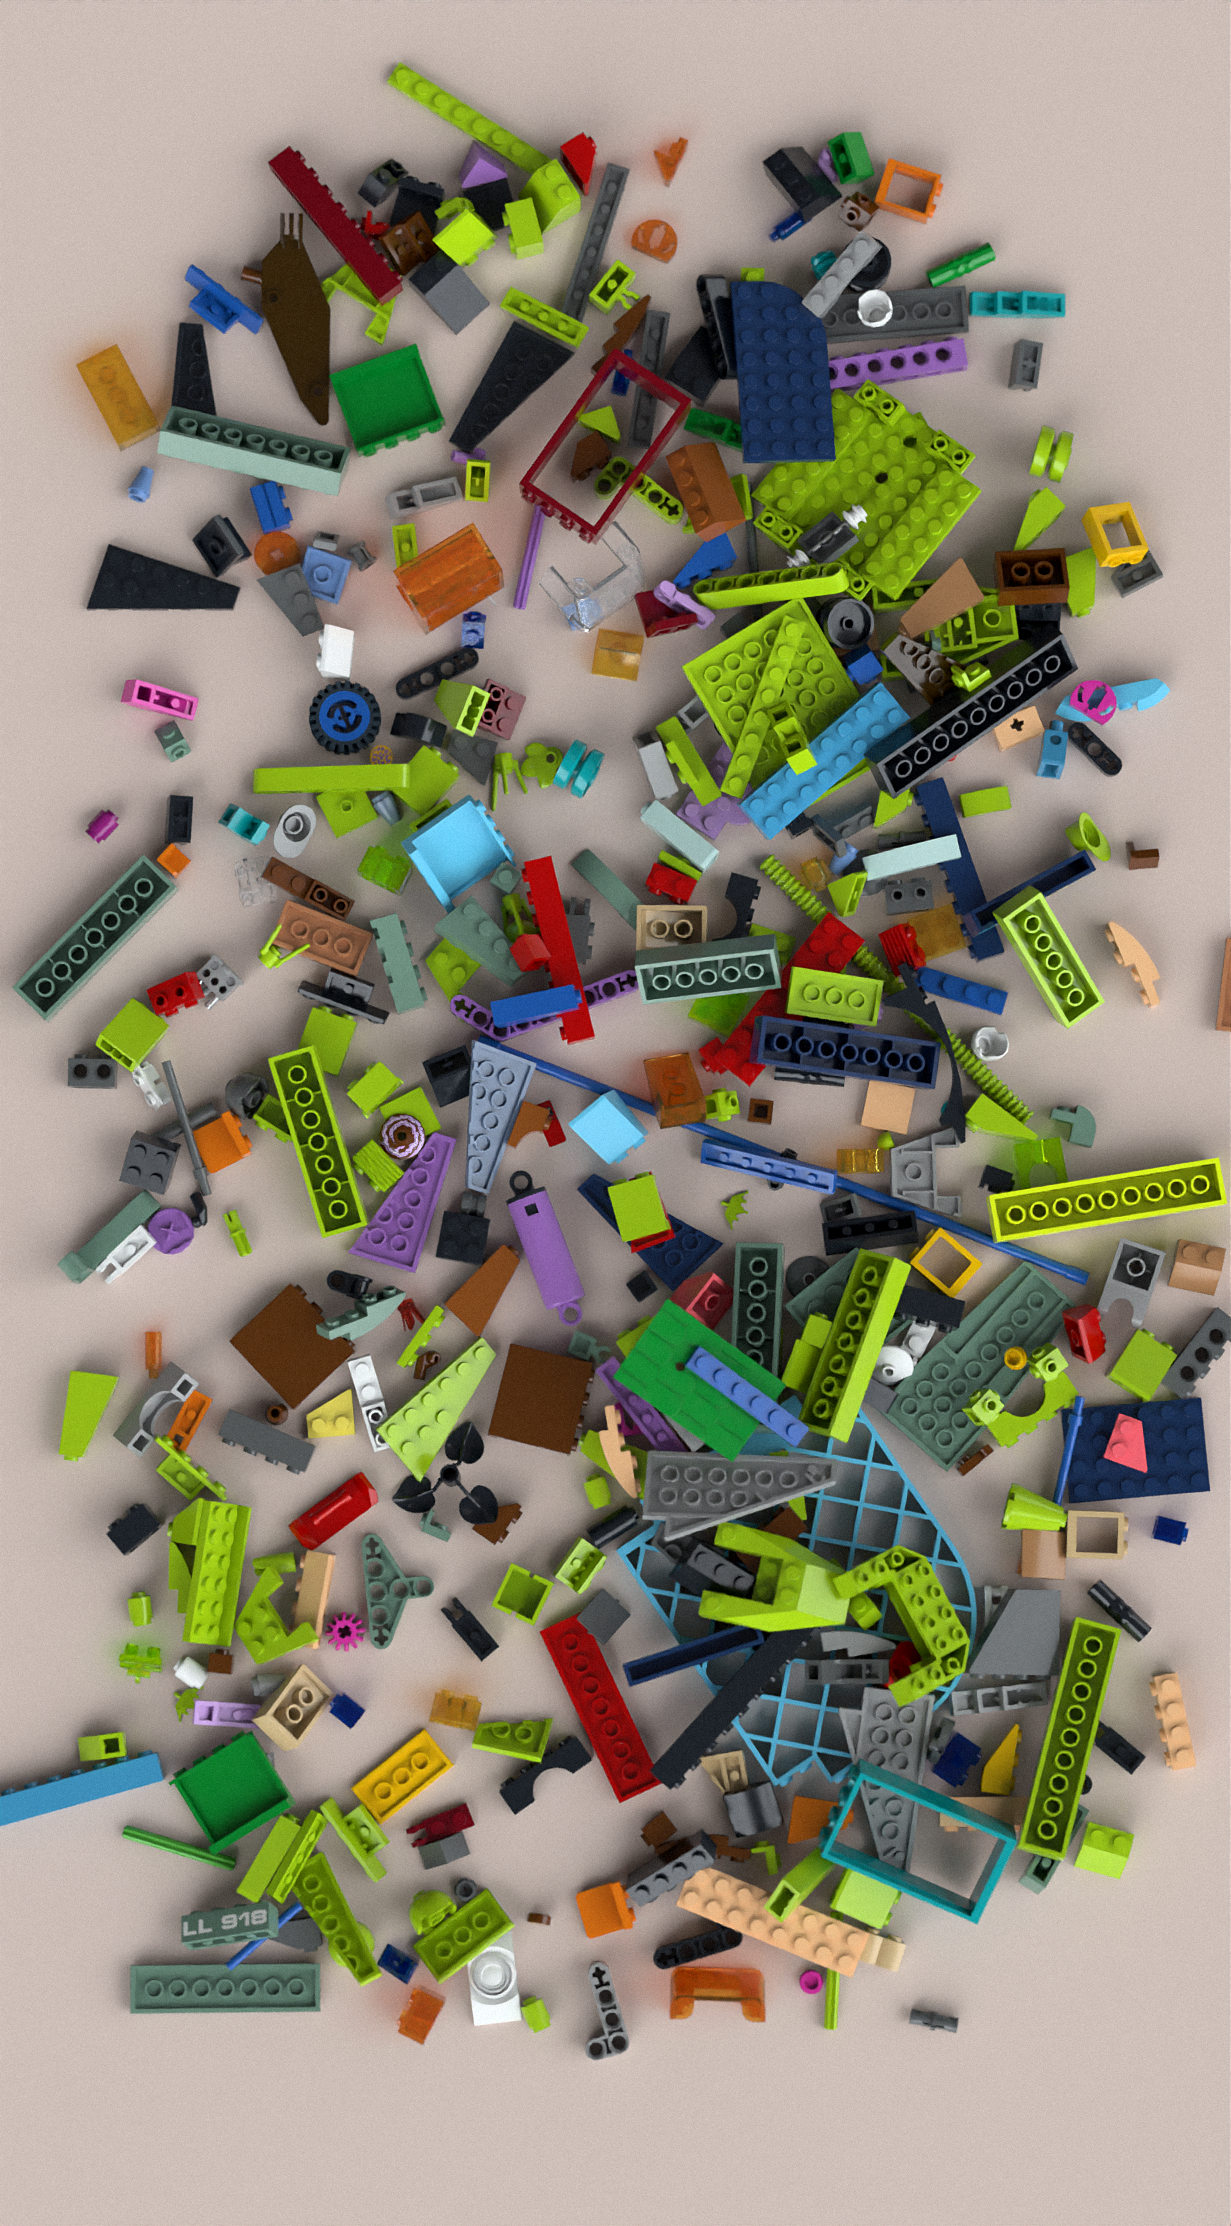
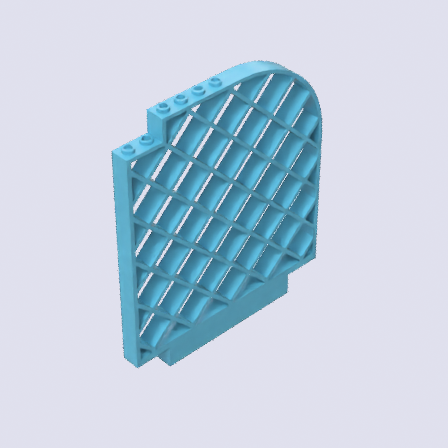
[616,1395,977,1787]

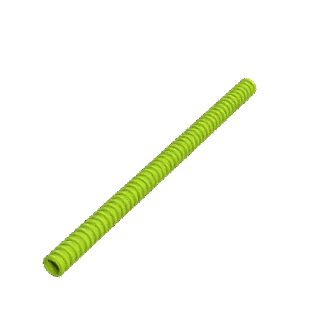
[759,854,1034,1124]

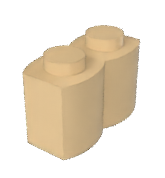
[859,1926,906,1972]

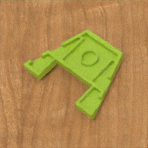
[321,264,402,346]
[425,938,481,1023]
[234,1566,319,1664]

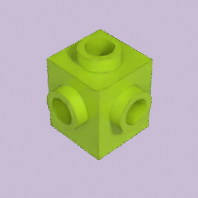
[701,1088,740,1122]
[1027,1342,1069,1382]
[961,1389,1004,1426]

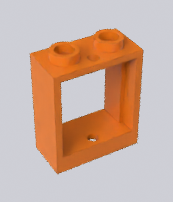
[874,158,943,224]

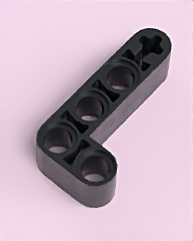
[653,1922,743,1970]

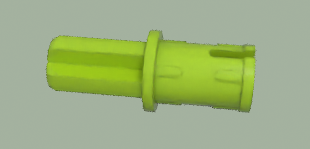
[223,1210,252,1257]

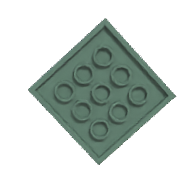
[784,1247,913,1353]

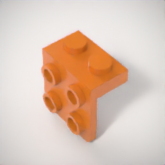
[193,1111,253,1174]
[576,1880,637,1939]

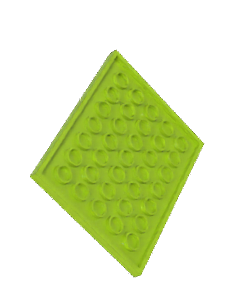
[681,598,870,809]

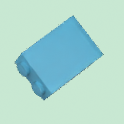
[568,1090,649,1164]

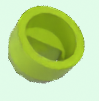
[877,1131,895,1151]

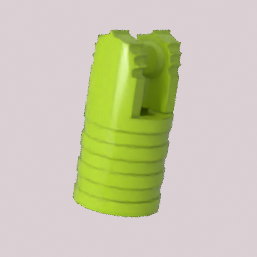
[252,1551,297,1577]

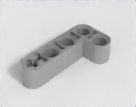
[585,1961,629,2060]

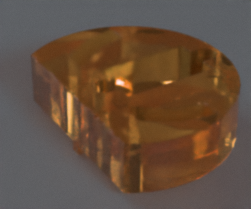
[631,220,677,264]

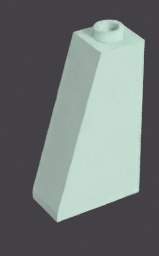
[640,800,719,875]

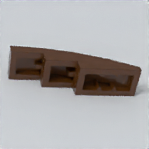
[591,294,651,376]

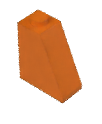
[787,1795,854,1844]

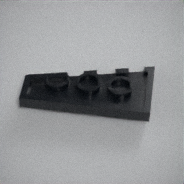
[171,322,217,416]

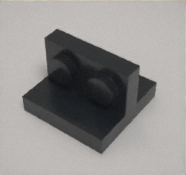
[192,514,252,578]

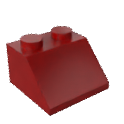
[560,132,597,196]
[1061,1303,1106,1364]

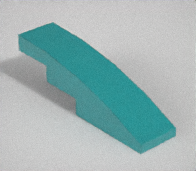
[969,291,1065,318]

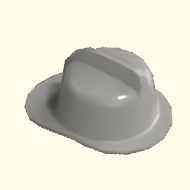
[273,804,316,858]

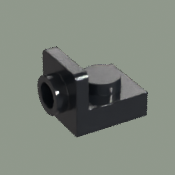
[785,812,813,840]

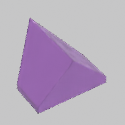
[459,140,508,189]

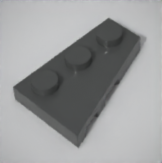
[257,563,325,637]
[651,1521,726,1565]

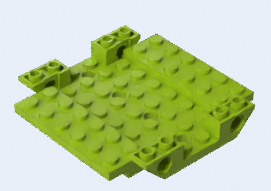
[751,379,982,602]

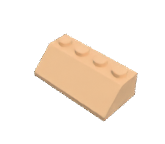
[288,1550,336,1649]

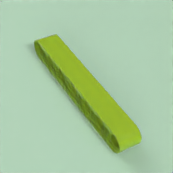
[693,562,849,610]
[253,764,410,794]

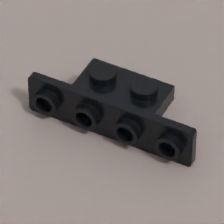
[297,968,390,1024]

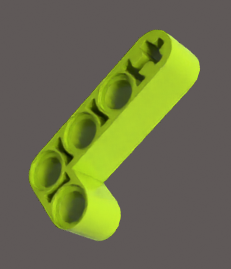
[594,457,683,525]

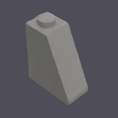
[632,730,678,800]

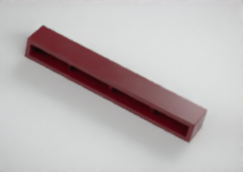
[268,146,403,307]

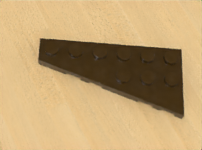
[879,632,968,706]

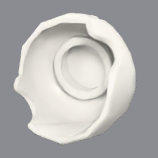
[858,289,893,327]
[971,1026,1009,1061]

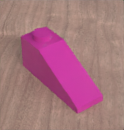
[120,679,199,721]

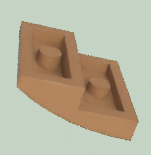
[1020,1529,1066,1580]

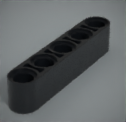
[696,274,737,380]

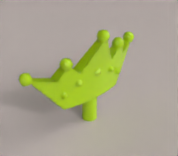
[721,1191,749,1230]
[174,1686,204,1722]

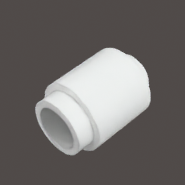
[173,1656,210,1689]

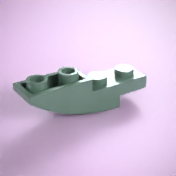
[316,1286,406,1341]

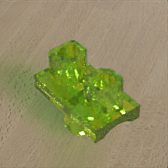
[119,1643,163,1684]

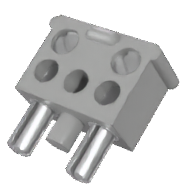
[196,954,244,1010]

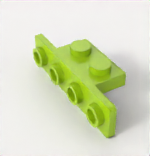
[656,716,722,806]
[154,1433,227,1501]
[320,1797,390,1883]

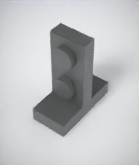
[810,801,874,859]

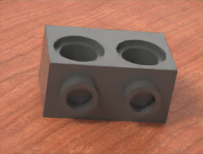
[68,1054,117,1089]

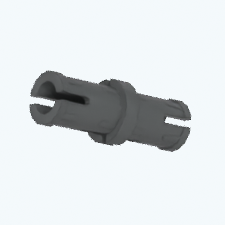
[878,830,926,850]
[909,2009,959,2033]

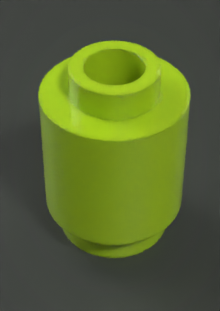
[583,1473,612,1510]
[127,1591,153,1626]
[520,1996,551,2033]

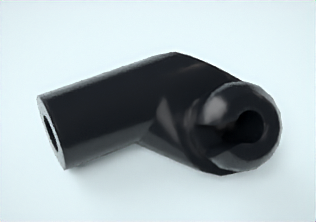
[190,1192,208,1228]

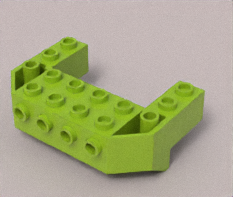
[833,1545,970,1707]

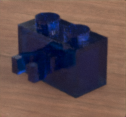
[931,1732,982,1788]

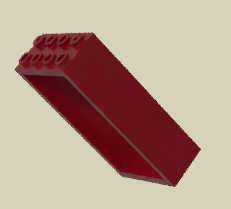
[519,348,692,545]

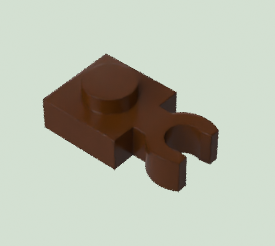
[956,1444,994,1476]

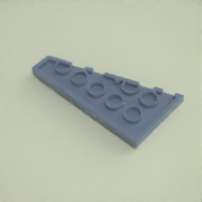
[465,1040,537,1195]

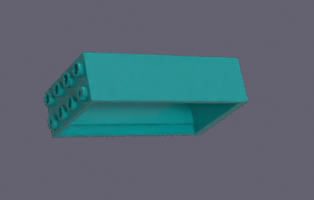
[818,1758,1017,1924]

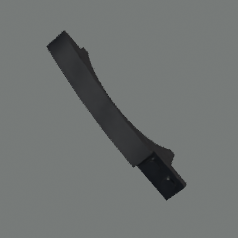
[881,962,966,1144]

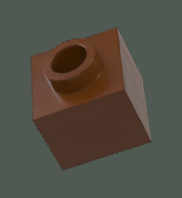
[747,1098,774,1125]
[208,1649,235,1675]

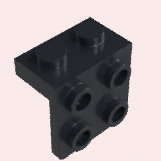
[389,176,445,236]

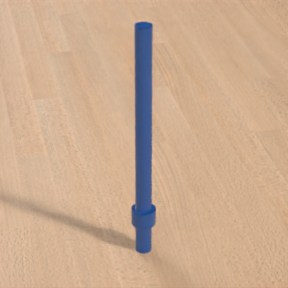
[1052,1396,1085,1506]

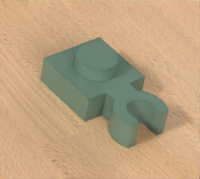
[567,1330,611,1364]

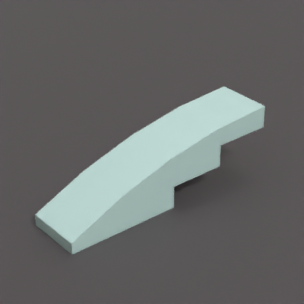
[862,834,961,881]

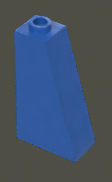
[490,984,582,1028]

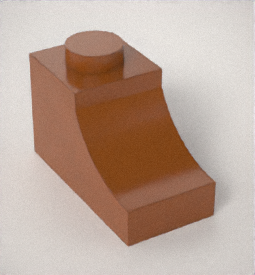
[507,1101,553,1149]

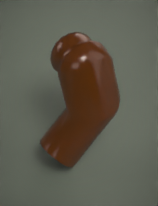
[413,1350,441,1380]

